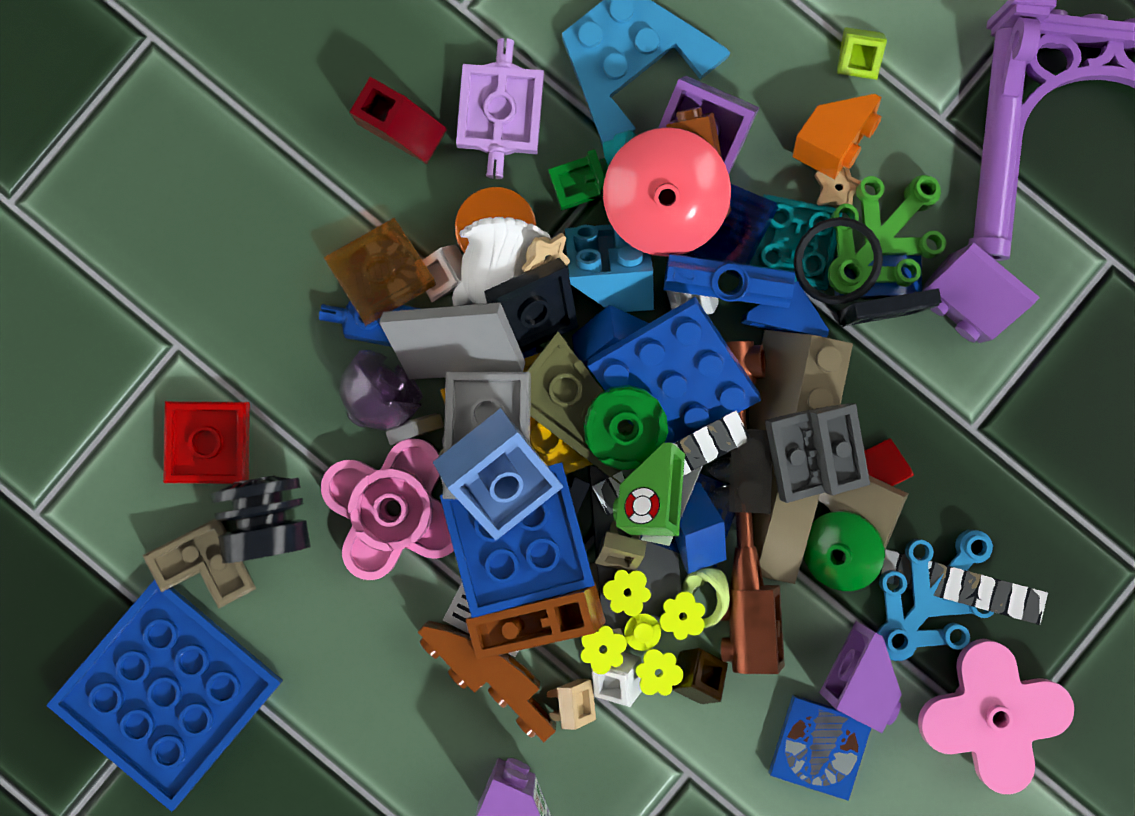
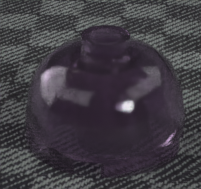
[339,350,423,431]

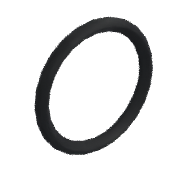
[794,217,883,304]

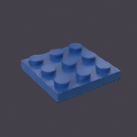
[587,297,761,443]
[440,462,595,618]

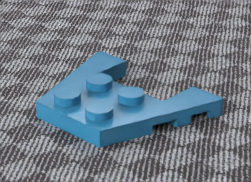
[562,0,730,147]

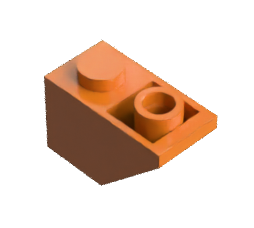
[792,94,882,180]

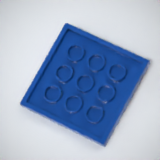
[46,579,283,812]

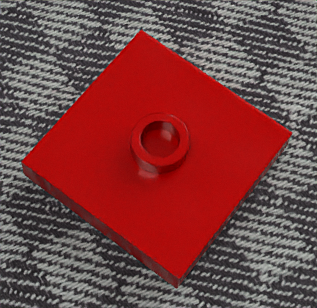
[163,401,250,484]

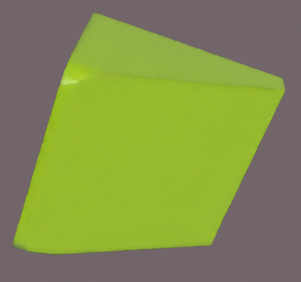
[837,27,887,80]

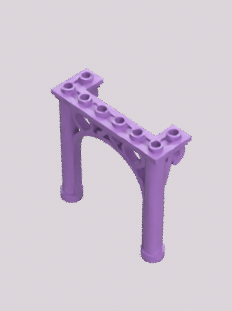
[968,0,1135,261]

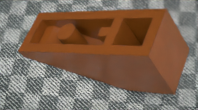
[466,582,606,660]

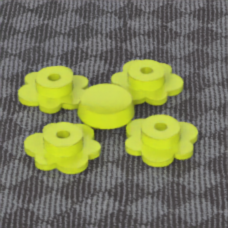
[580,570,705,696]

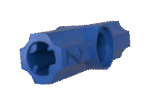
[663,254,795,308]

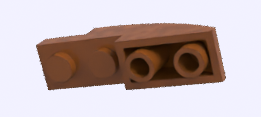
[418,621,556,743]

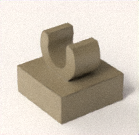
[595,520,647,572]

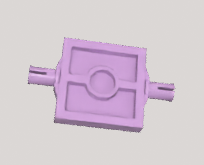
[456,38,544,179]

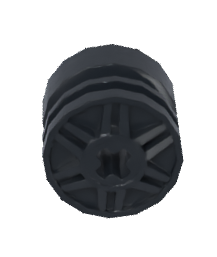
[211,475,311,563]

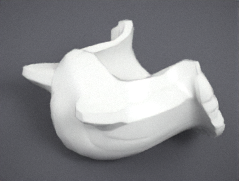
[452,217,551,306]

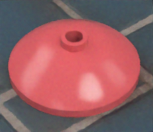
[603,127,731,256]

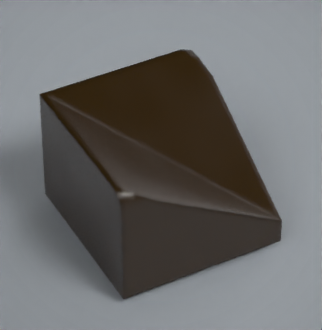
[672,648,728,704]

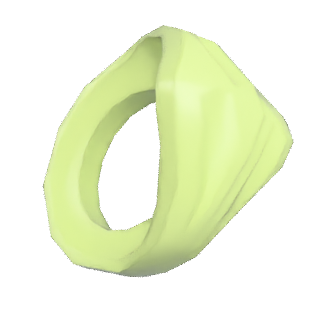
[681,568,730,628]

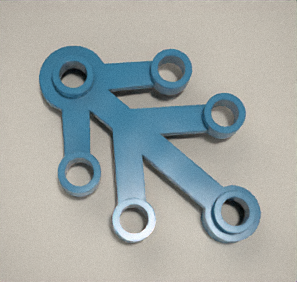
[877,530,994,661]

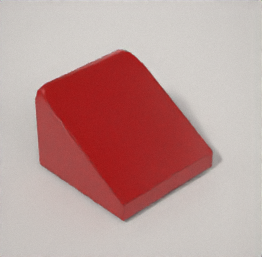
[864,438,914,486]

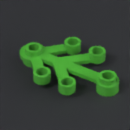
[827,175,946,295]

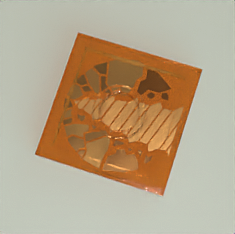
[324,218,436,326]

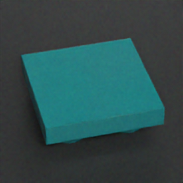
[748,194,842,290]

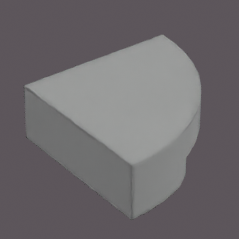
[386,413,444,446]

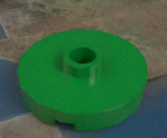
[583,385,668,470]

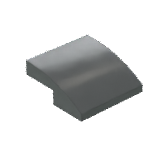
[765,403,870,503]

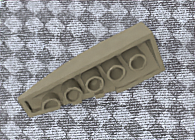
[748,330,853,584]

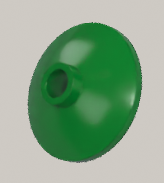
[803,511,885,591]

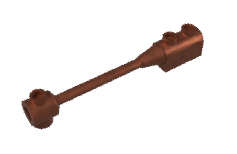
[720,341,785,674]

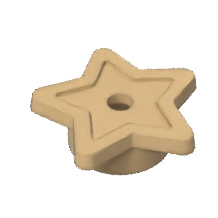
[814,166,866,207]
[522,233,570,272]

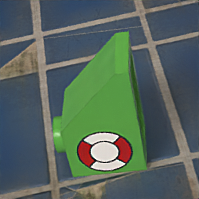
[613,443,685,536]

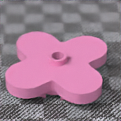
[321,439,454,580]
[918,639,1074,794]

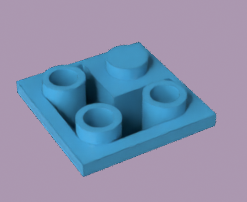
[565,225,654,312]

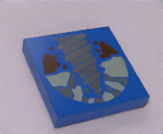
[768,694,871,801]

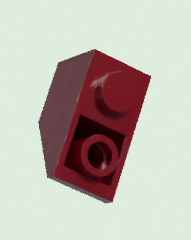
[349,77,447,164]

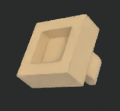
[547,679,596,730]

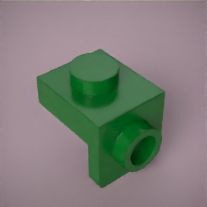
[548,149,609,211]

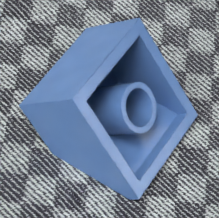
[433,408,563,540]

